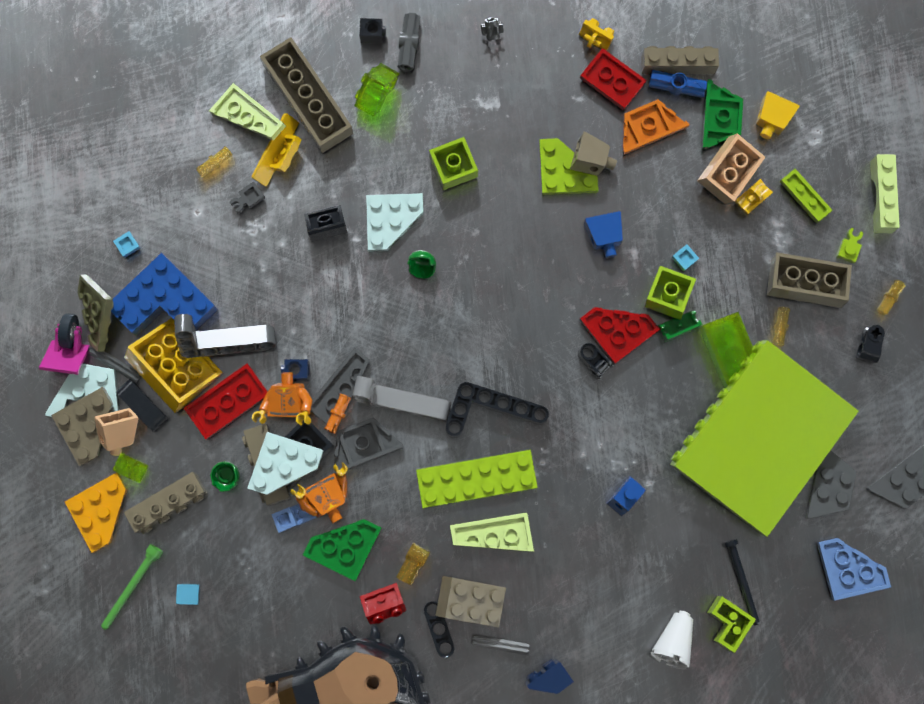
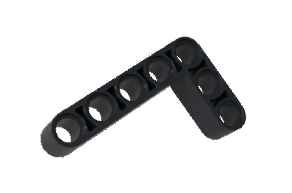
[446,382,549,438]

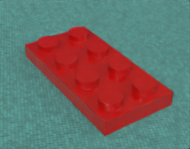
[184,363,268,440]

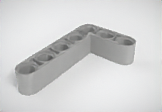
[352,376,451,421]

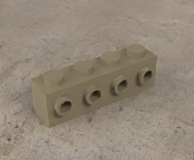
[641,46,719,74]
[124,472,207,534]

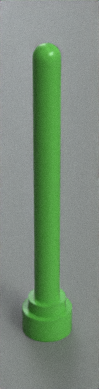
[101,544,163,630]

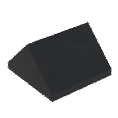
[304,205,348,242]

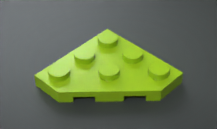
[539,138,598,195]

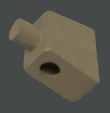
[570,131,617,176]

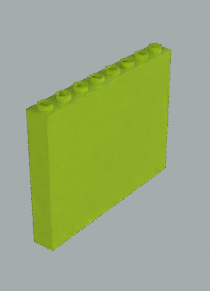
[670,340,859,537]

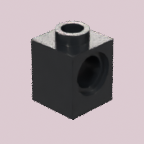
[359,18,386,44]

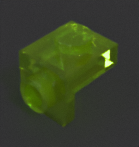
[112,453,148,483]

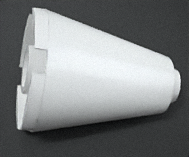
[650,611,693,669]

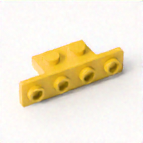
[251,113,302,186]

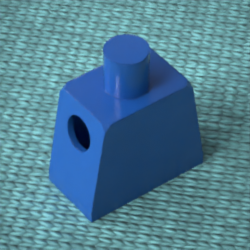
[584,211,623,258]
[607,476,646,516]

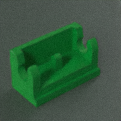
[657,310,703,343]

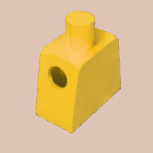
[756,91,800,139]

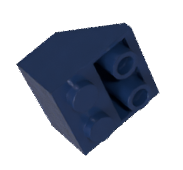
[525,659,574,694]

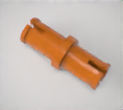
[324,394,351,434]

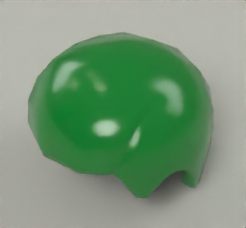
[407,250,436,279]
[210,461,240,492]

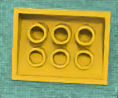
[124,318,223,413]

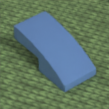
[271,504,318,533]

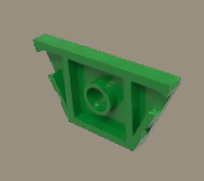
[702,79,743,150]

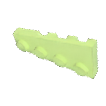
[450,513,534,552]

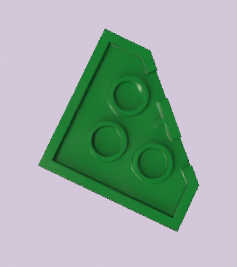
[303,519,382,581]

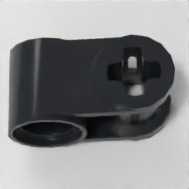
[857,325,885,363]
[578,343,614,379]

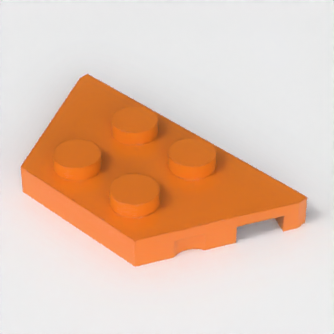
[623,99,689,155]

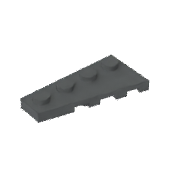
[311,348,370,427]

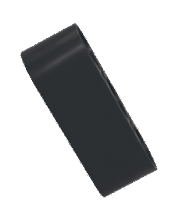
[116,379,168,432]
[424,601,455,658]

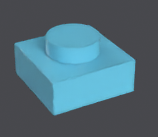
[113,231,140,258]
[671,244,699,271]

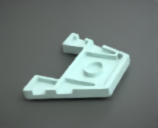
[45,364,120,417]

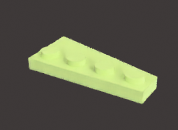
[209,83,286,140]

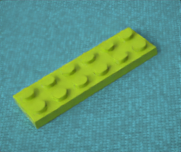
[416,450,538,508]

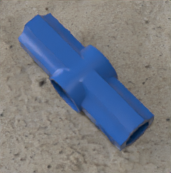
[649,70,707,98]

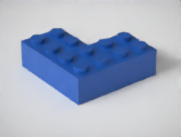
[111,253,218,336]

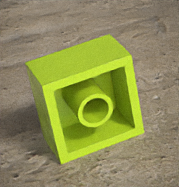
[429,137,478,190]
[645,266,696,320]

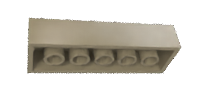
[260,37,353,153]

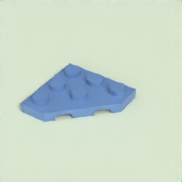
[817,538,891,601]

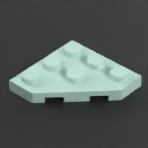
[366,193,423,252]
[248,432,324,495]

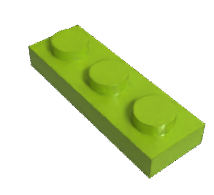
[780,169,832,224]

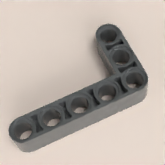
[174,314,276,358]

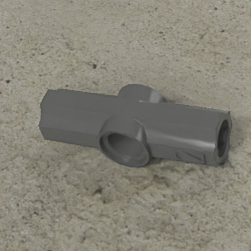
[397,12,420,71]

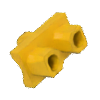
[578,18,614,51]
[735,179,773,215]

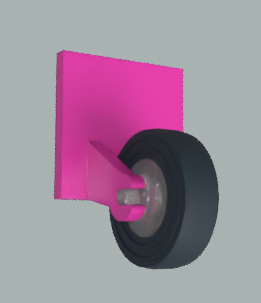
[39,313,90,375]

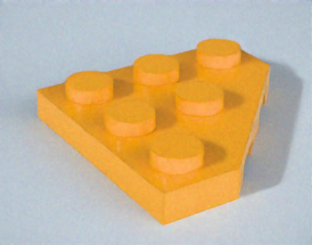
[65,472,127,553]

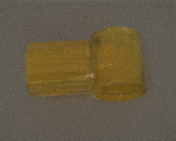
[396,543,430,585]

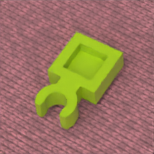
[836,228,863,264]

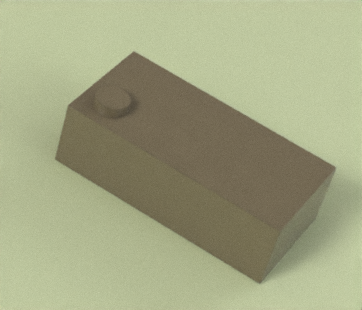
[767,252,852,308]

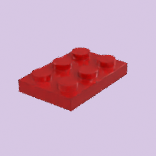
[580,48,647,111]

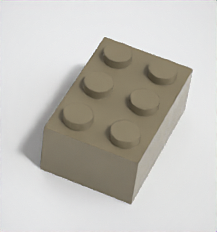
[436,576,506,628]

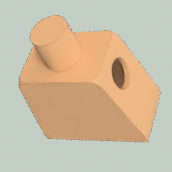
[95,408,138,456]

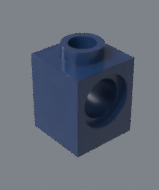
[281,359,310,381]

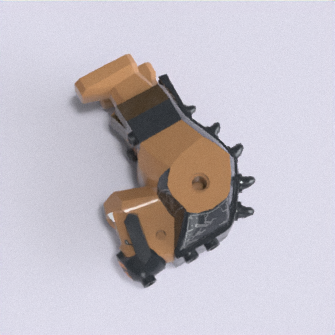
[246,625,431,704]

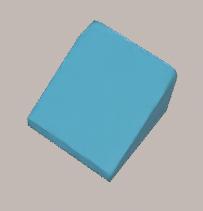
[176,584,200,605]

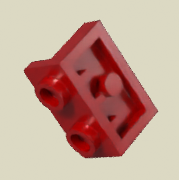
[360,583,407,625]

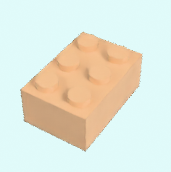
[697,133,765,204]

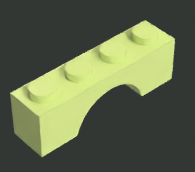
[870,154,900,233]

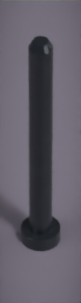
[724,539,760,626]

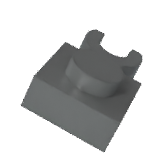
[229,181,265,214]

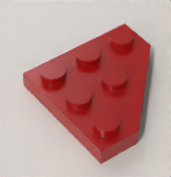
[579,307,660,364]

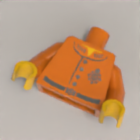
[252,372,313,425]
[290,462,348,524]

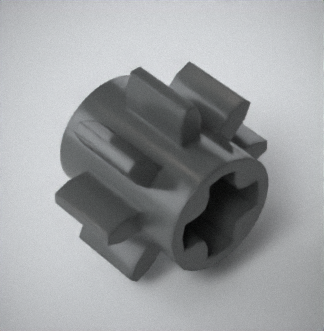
[481,18,504,40]

